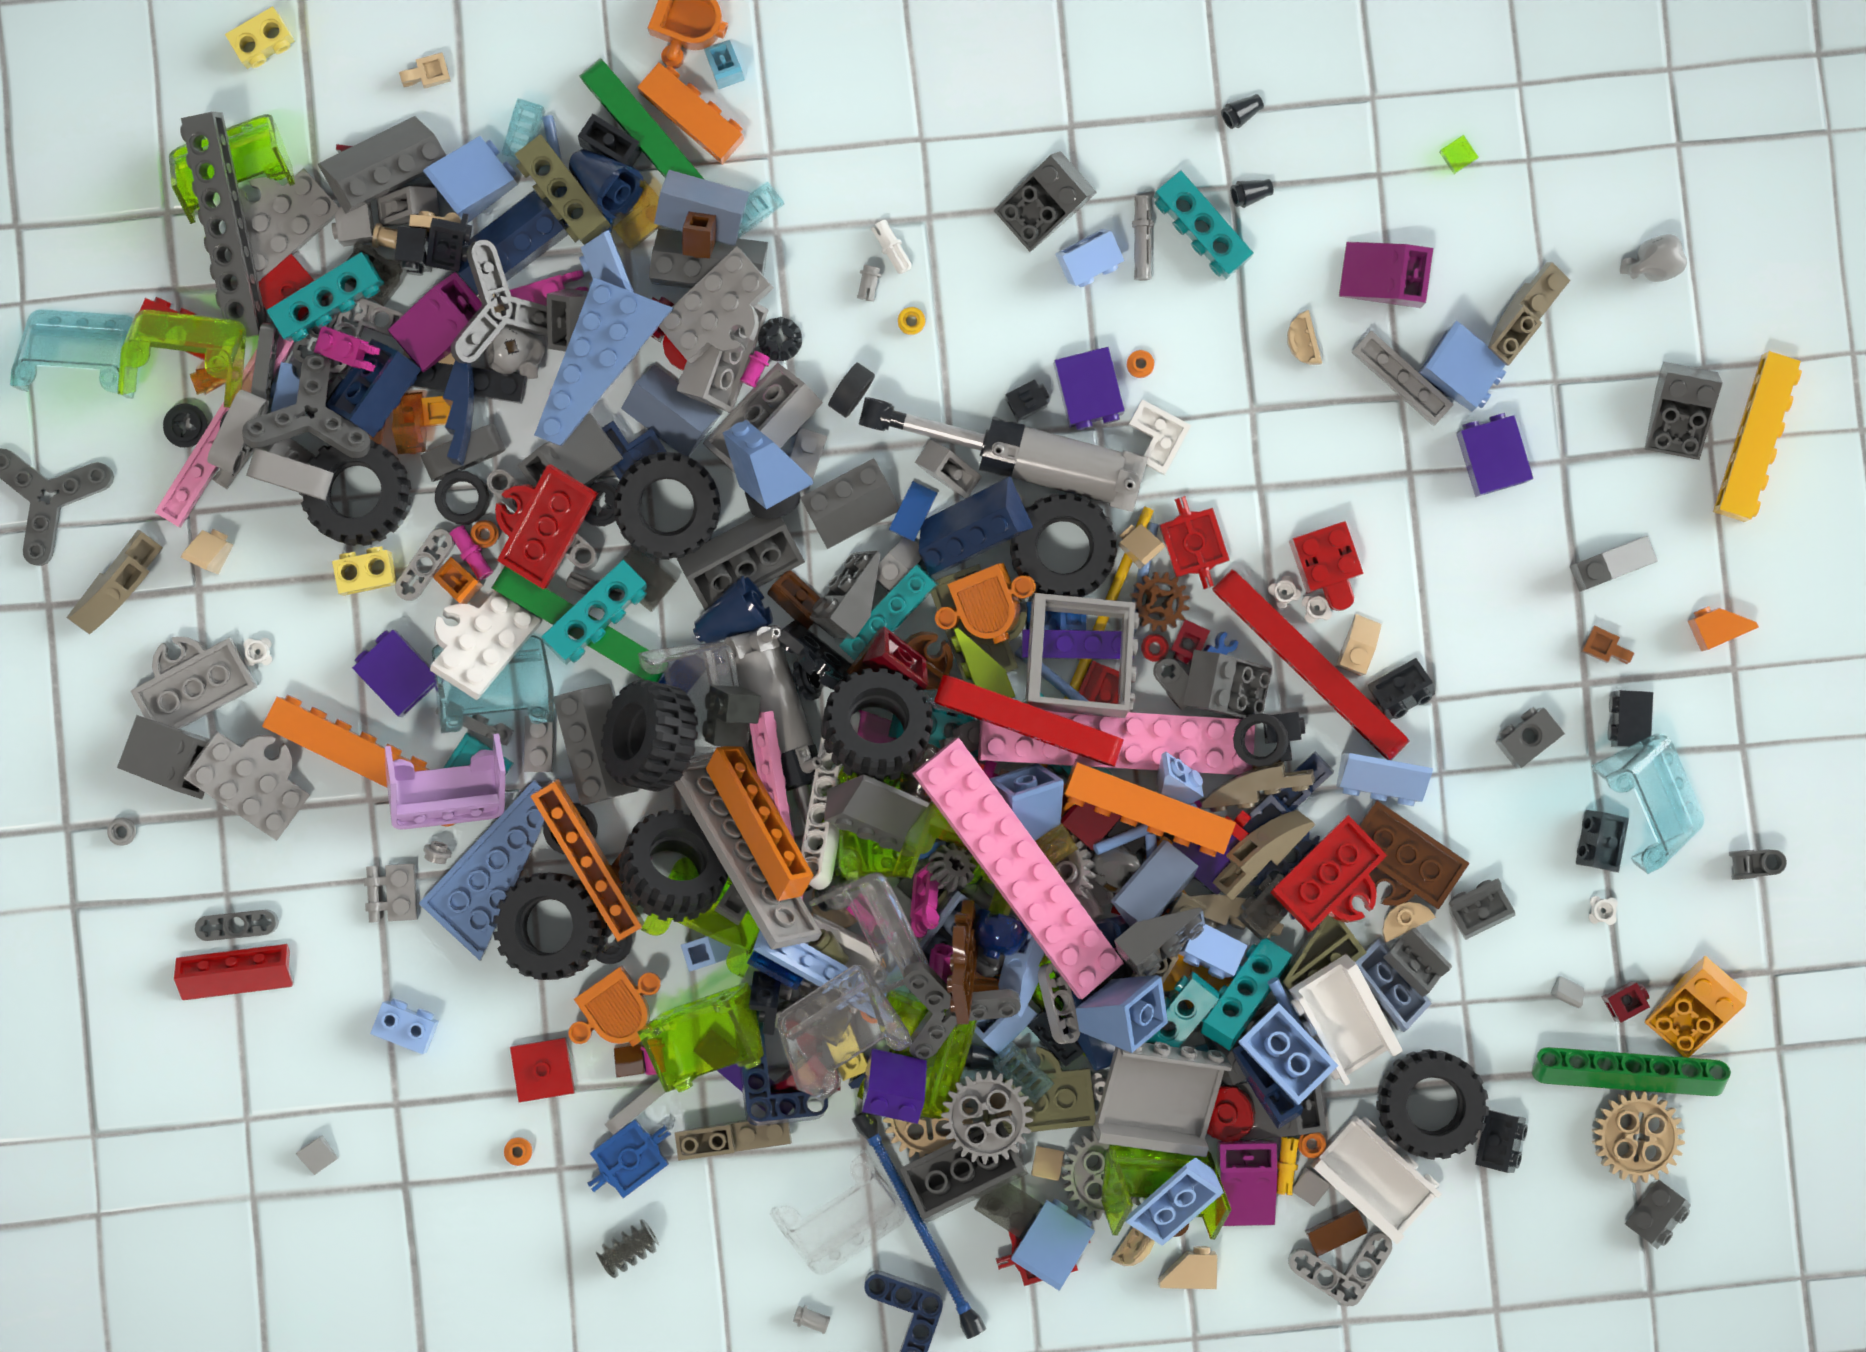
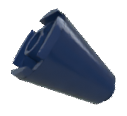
[569,149,643,219]
[693,576,773,645]

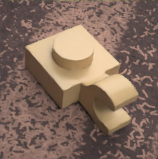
[399,53,451,89]

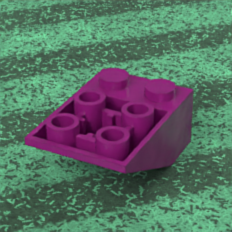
[1339,242,1434,308]
[388,272,482,372]
[1217,1140,1277,1226]

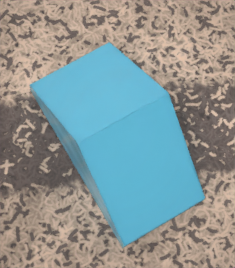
[704,40,744,89]

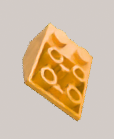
[1644,956,1748,1058]

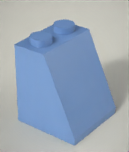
[423,136,518,223]
[1418,321,1506,412]
[723,420,814,509]
[989,764,1064,841]
[1076,975,1168,1053]
[1011,1198,1095,1291]

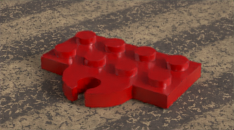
[495,464,598,590]
[1270,815,1387,933]

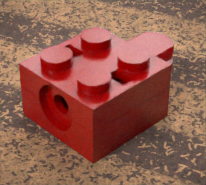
[1289,521,1364,611]

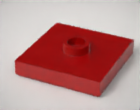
[258,254,329,321]
[510,1037,575,1103]

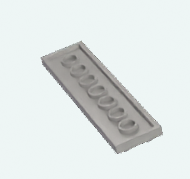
[675,760,822,950]

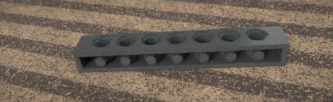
[180,112,267,340]

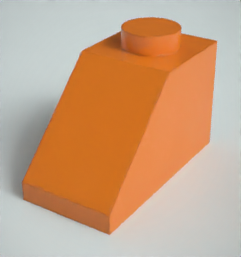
[1688,606,1759,651]

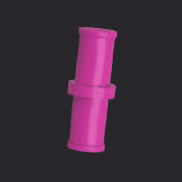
[449,525,493,581]

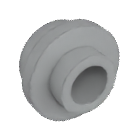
[107,818,136,846]
[423,841,452,864]

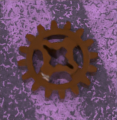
[1129,572,1190,632]

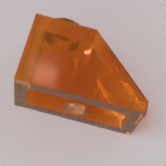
[392,392,427,454]

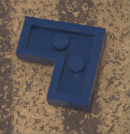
[602,421,667,481]

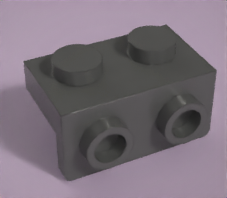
[1449,878,1515,940]
[1383,927,1452,997]
[1625,1180,1691,1249]

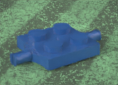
[587,1119,671,1198]

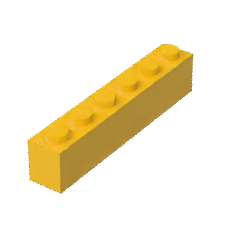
[1713,351,1802,522]

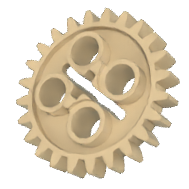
[883,1069,973,1158]
[1592,1091,1685,1183]

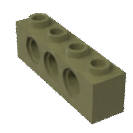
[514,134,611,245]

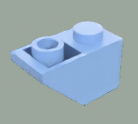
[1157,752,1204,805]
[681,927,745,972]

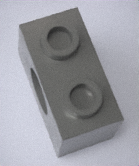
[1495,707,1565,769]

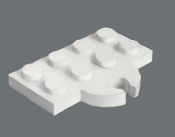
[430,591,541,700]

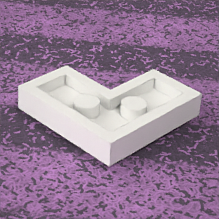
[1129,399,1191,475]

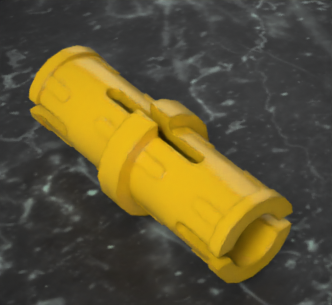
[1276,1136,1299,1195]

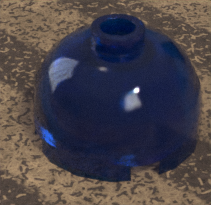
[972,909,1029,960]

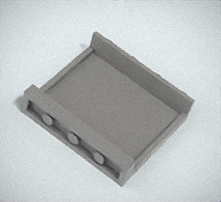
[1093,1042,1232,1157]

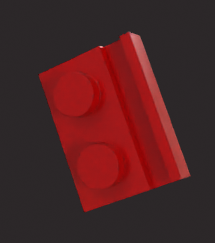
[1079,660,1119,704]

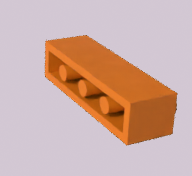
[637,63,744,165]

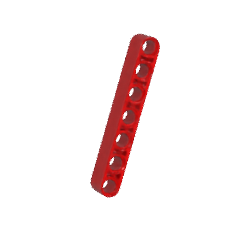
[934,675,1124,767]

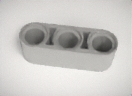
[207,389,269,474]
[246,448,334,500]

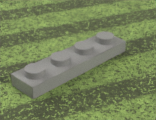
[1351,331,1454,426]

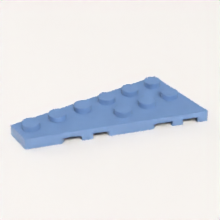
[534,277,674,446]
[419,780,544,961]

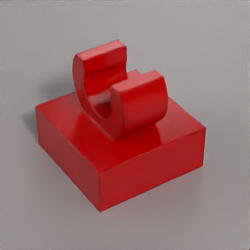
[1225,810,1251,841]

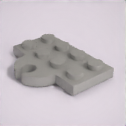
[227,168,339,282]
[659,246,774,364]
[131,637,257,729]
[183,731,310,841]

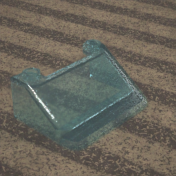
[10,309,139,399]
[432,635,554,733]
[1591,733,1704,874]

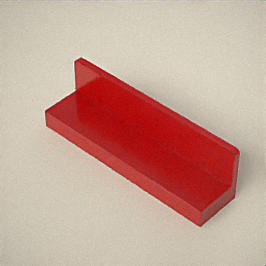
[174,944,293,1000]

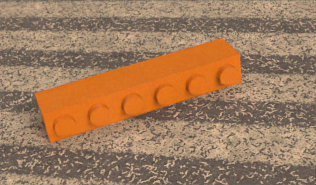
[262,694,430,788]
[706,746,814,901]
[1063,762,1236,857]
[530,779,645,941]

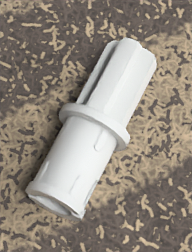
[871,220,911,274]

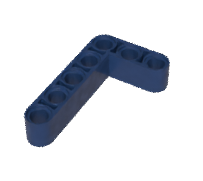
[733,985,828,1126]
[864,1270,943,1352]

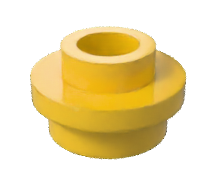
[898,307,925,335]

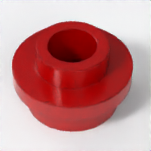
[1141,634,1169,662]

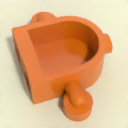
[648,0,728,69]
[935,563,1036,644]
[568,966,661,1047]

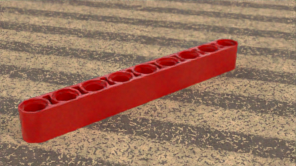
[1212,569,1410,761]

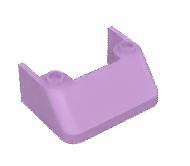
[385,734,506,829]

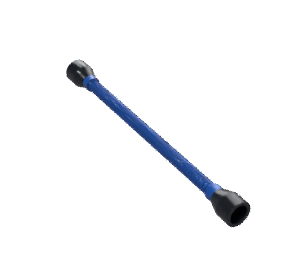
[851,1112,986,1339]

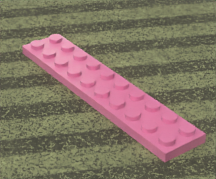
[978,710,1255,775]
[912,738,1124,999]

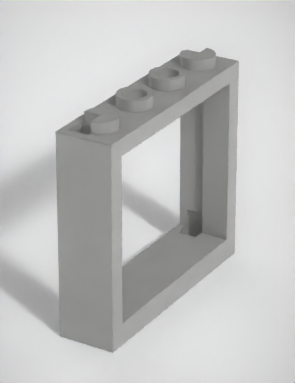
[1025,593,1139,718]

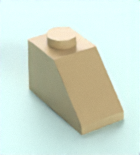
[1118,524,1166,569]
[181,529,233,574]
[1335,614,1382,676]
[1158,1246,1217,1289]

